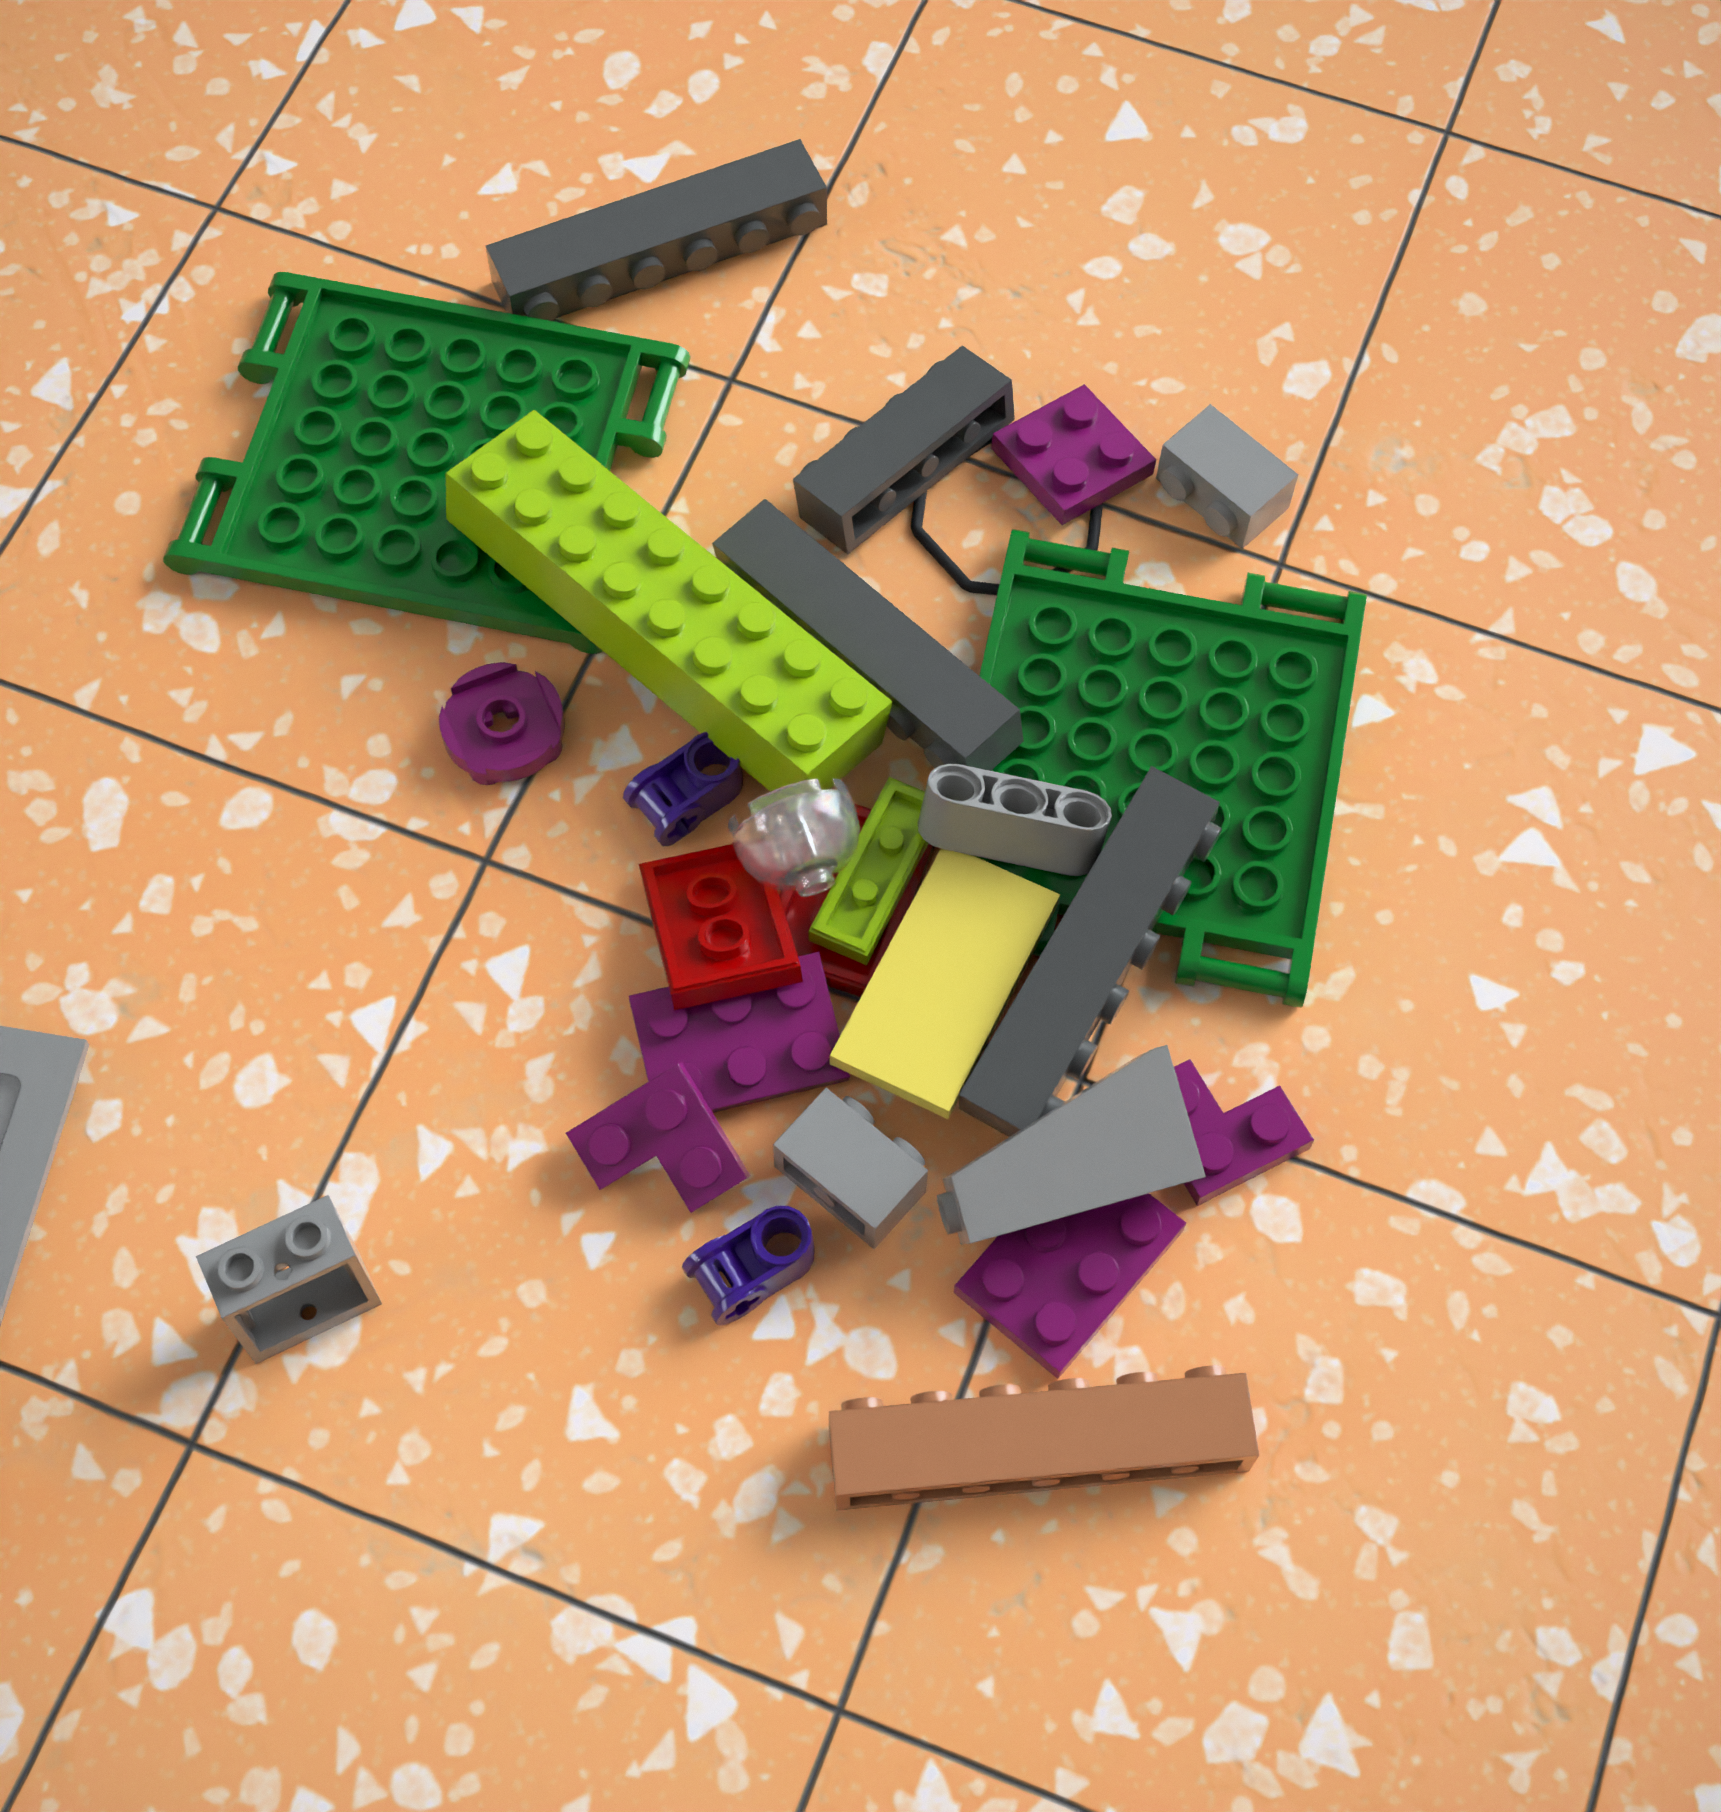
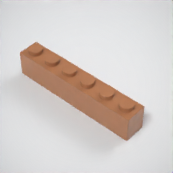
[829,1365,1260,1511]

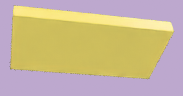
[830,849,1060,1119]

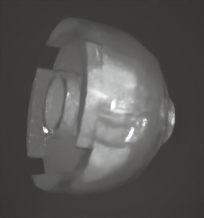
[727,779,860,897]

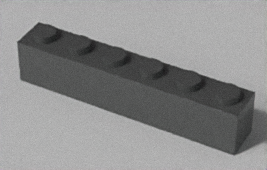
[485,139,827,321]
[712,499,1024,771]
[959,766,1222,1137]

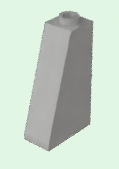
[937,1045,1206,1245]

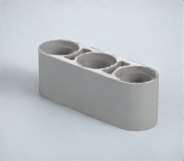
[918,764,1112,876]

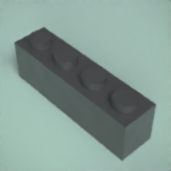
[793,345,1015,554]

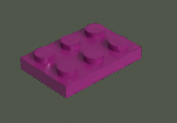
[629,952,850,1113]
[954,1193,1186,1379]

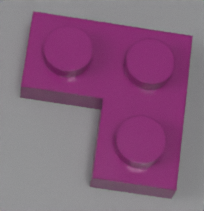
[1174,1059,1314,1206]
[566,1062,751,1213]

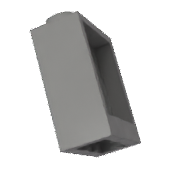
[195,1195,382,1364]

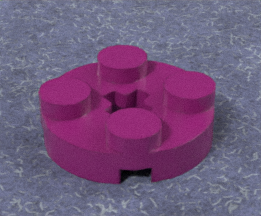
[439,662,565,785]

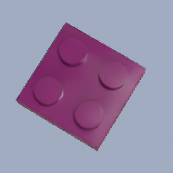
[991,384,1157,525]

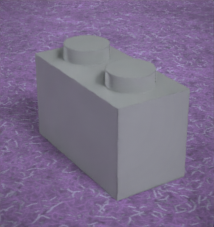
[1156,404,1299,549]
[773,1088,928,1249]

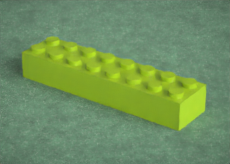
[446,410,893,815]

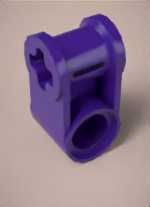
[623,732,743,846]
[682,1206,815,1326]

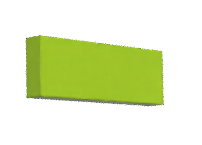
[809,777,929,965]

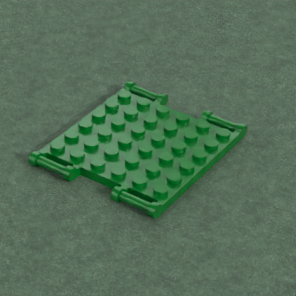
[163,272,691,654]
[975,529,1367,1008]

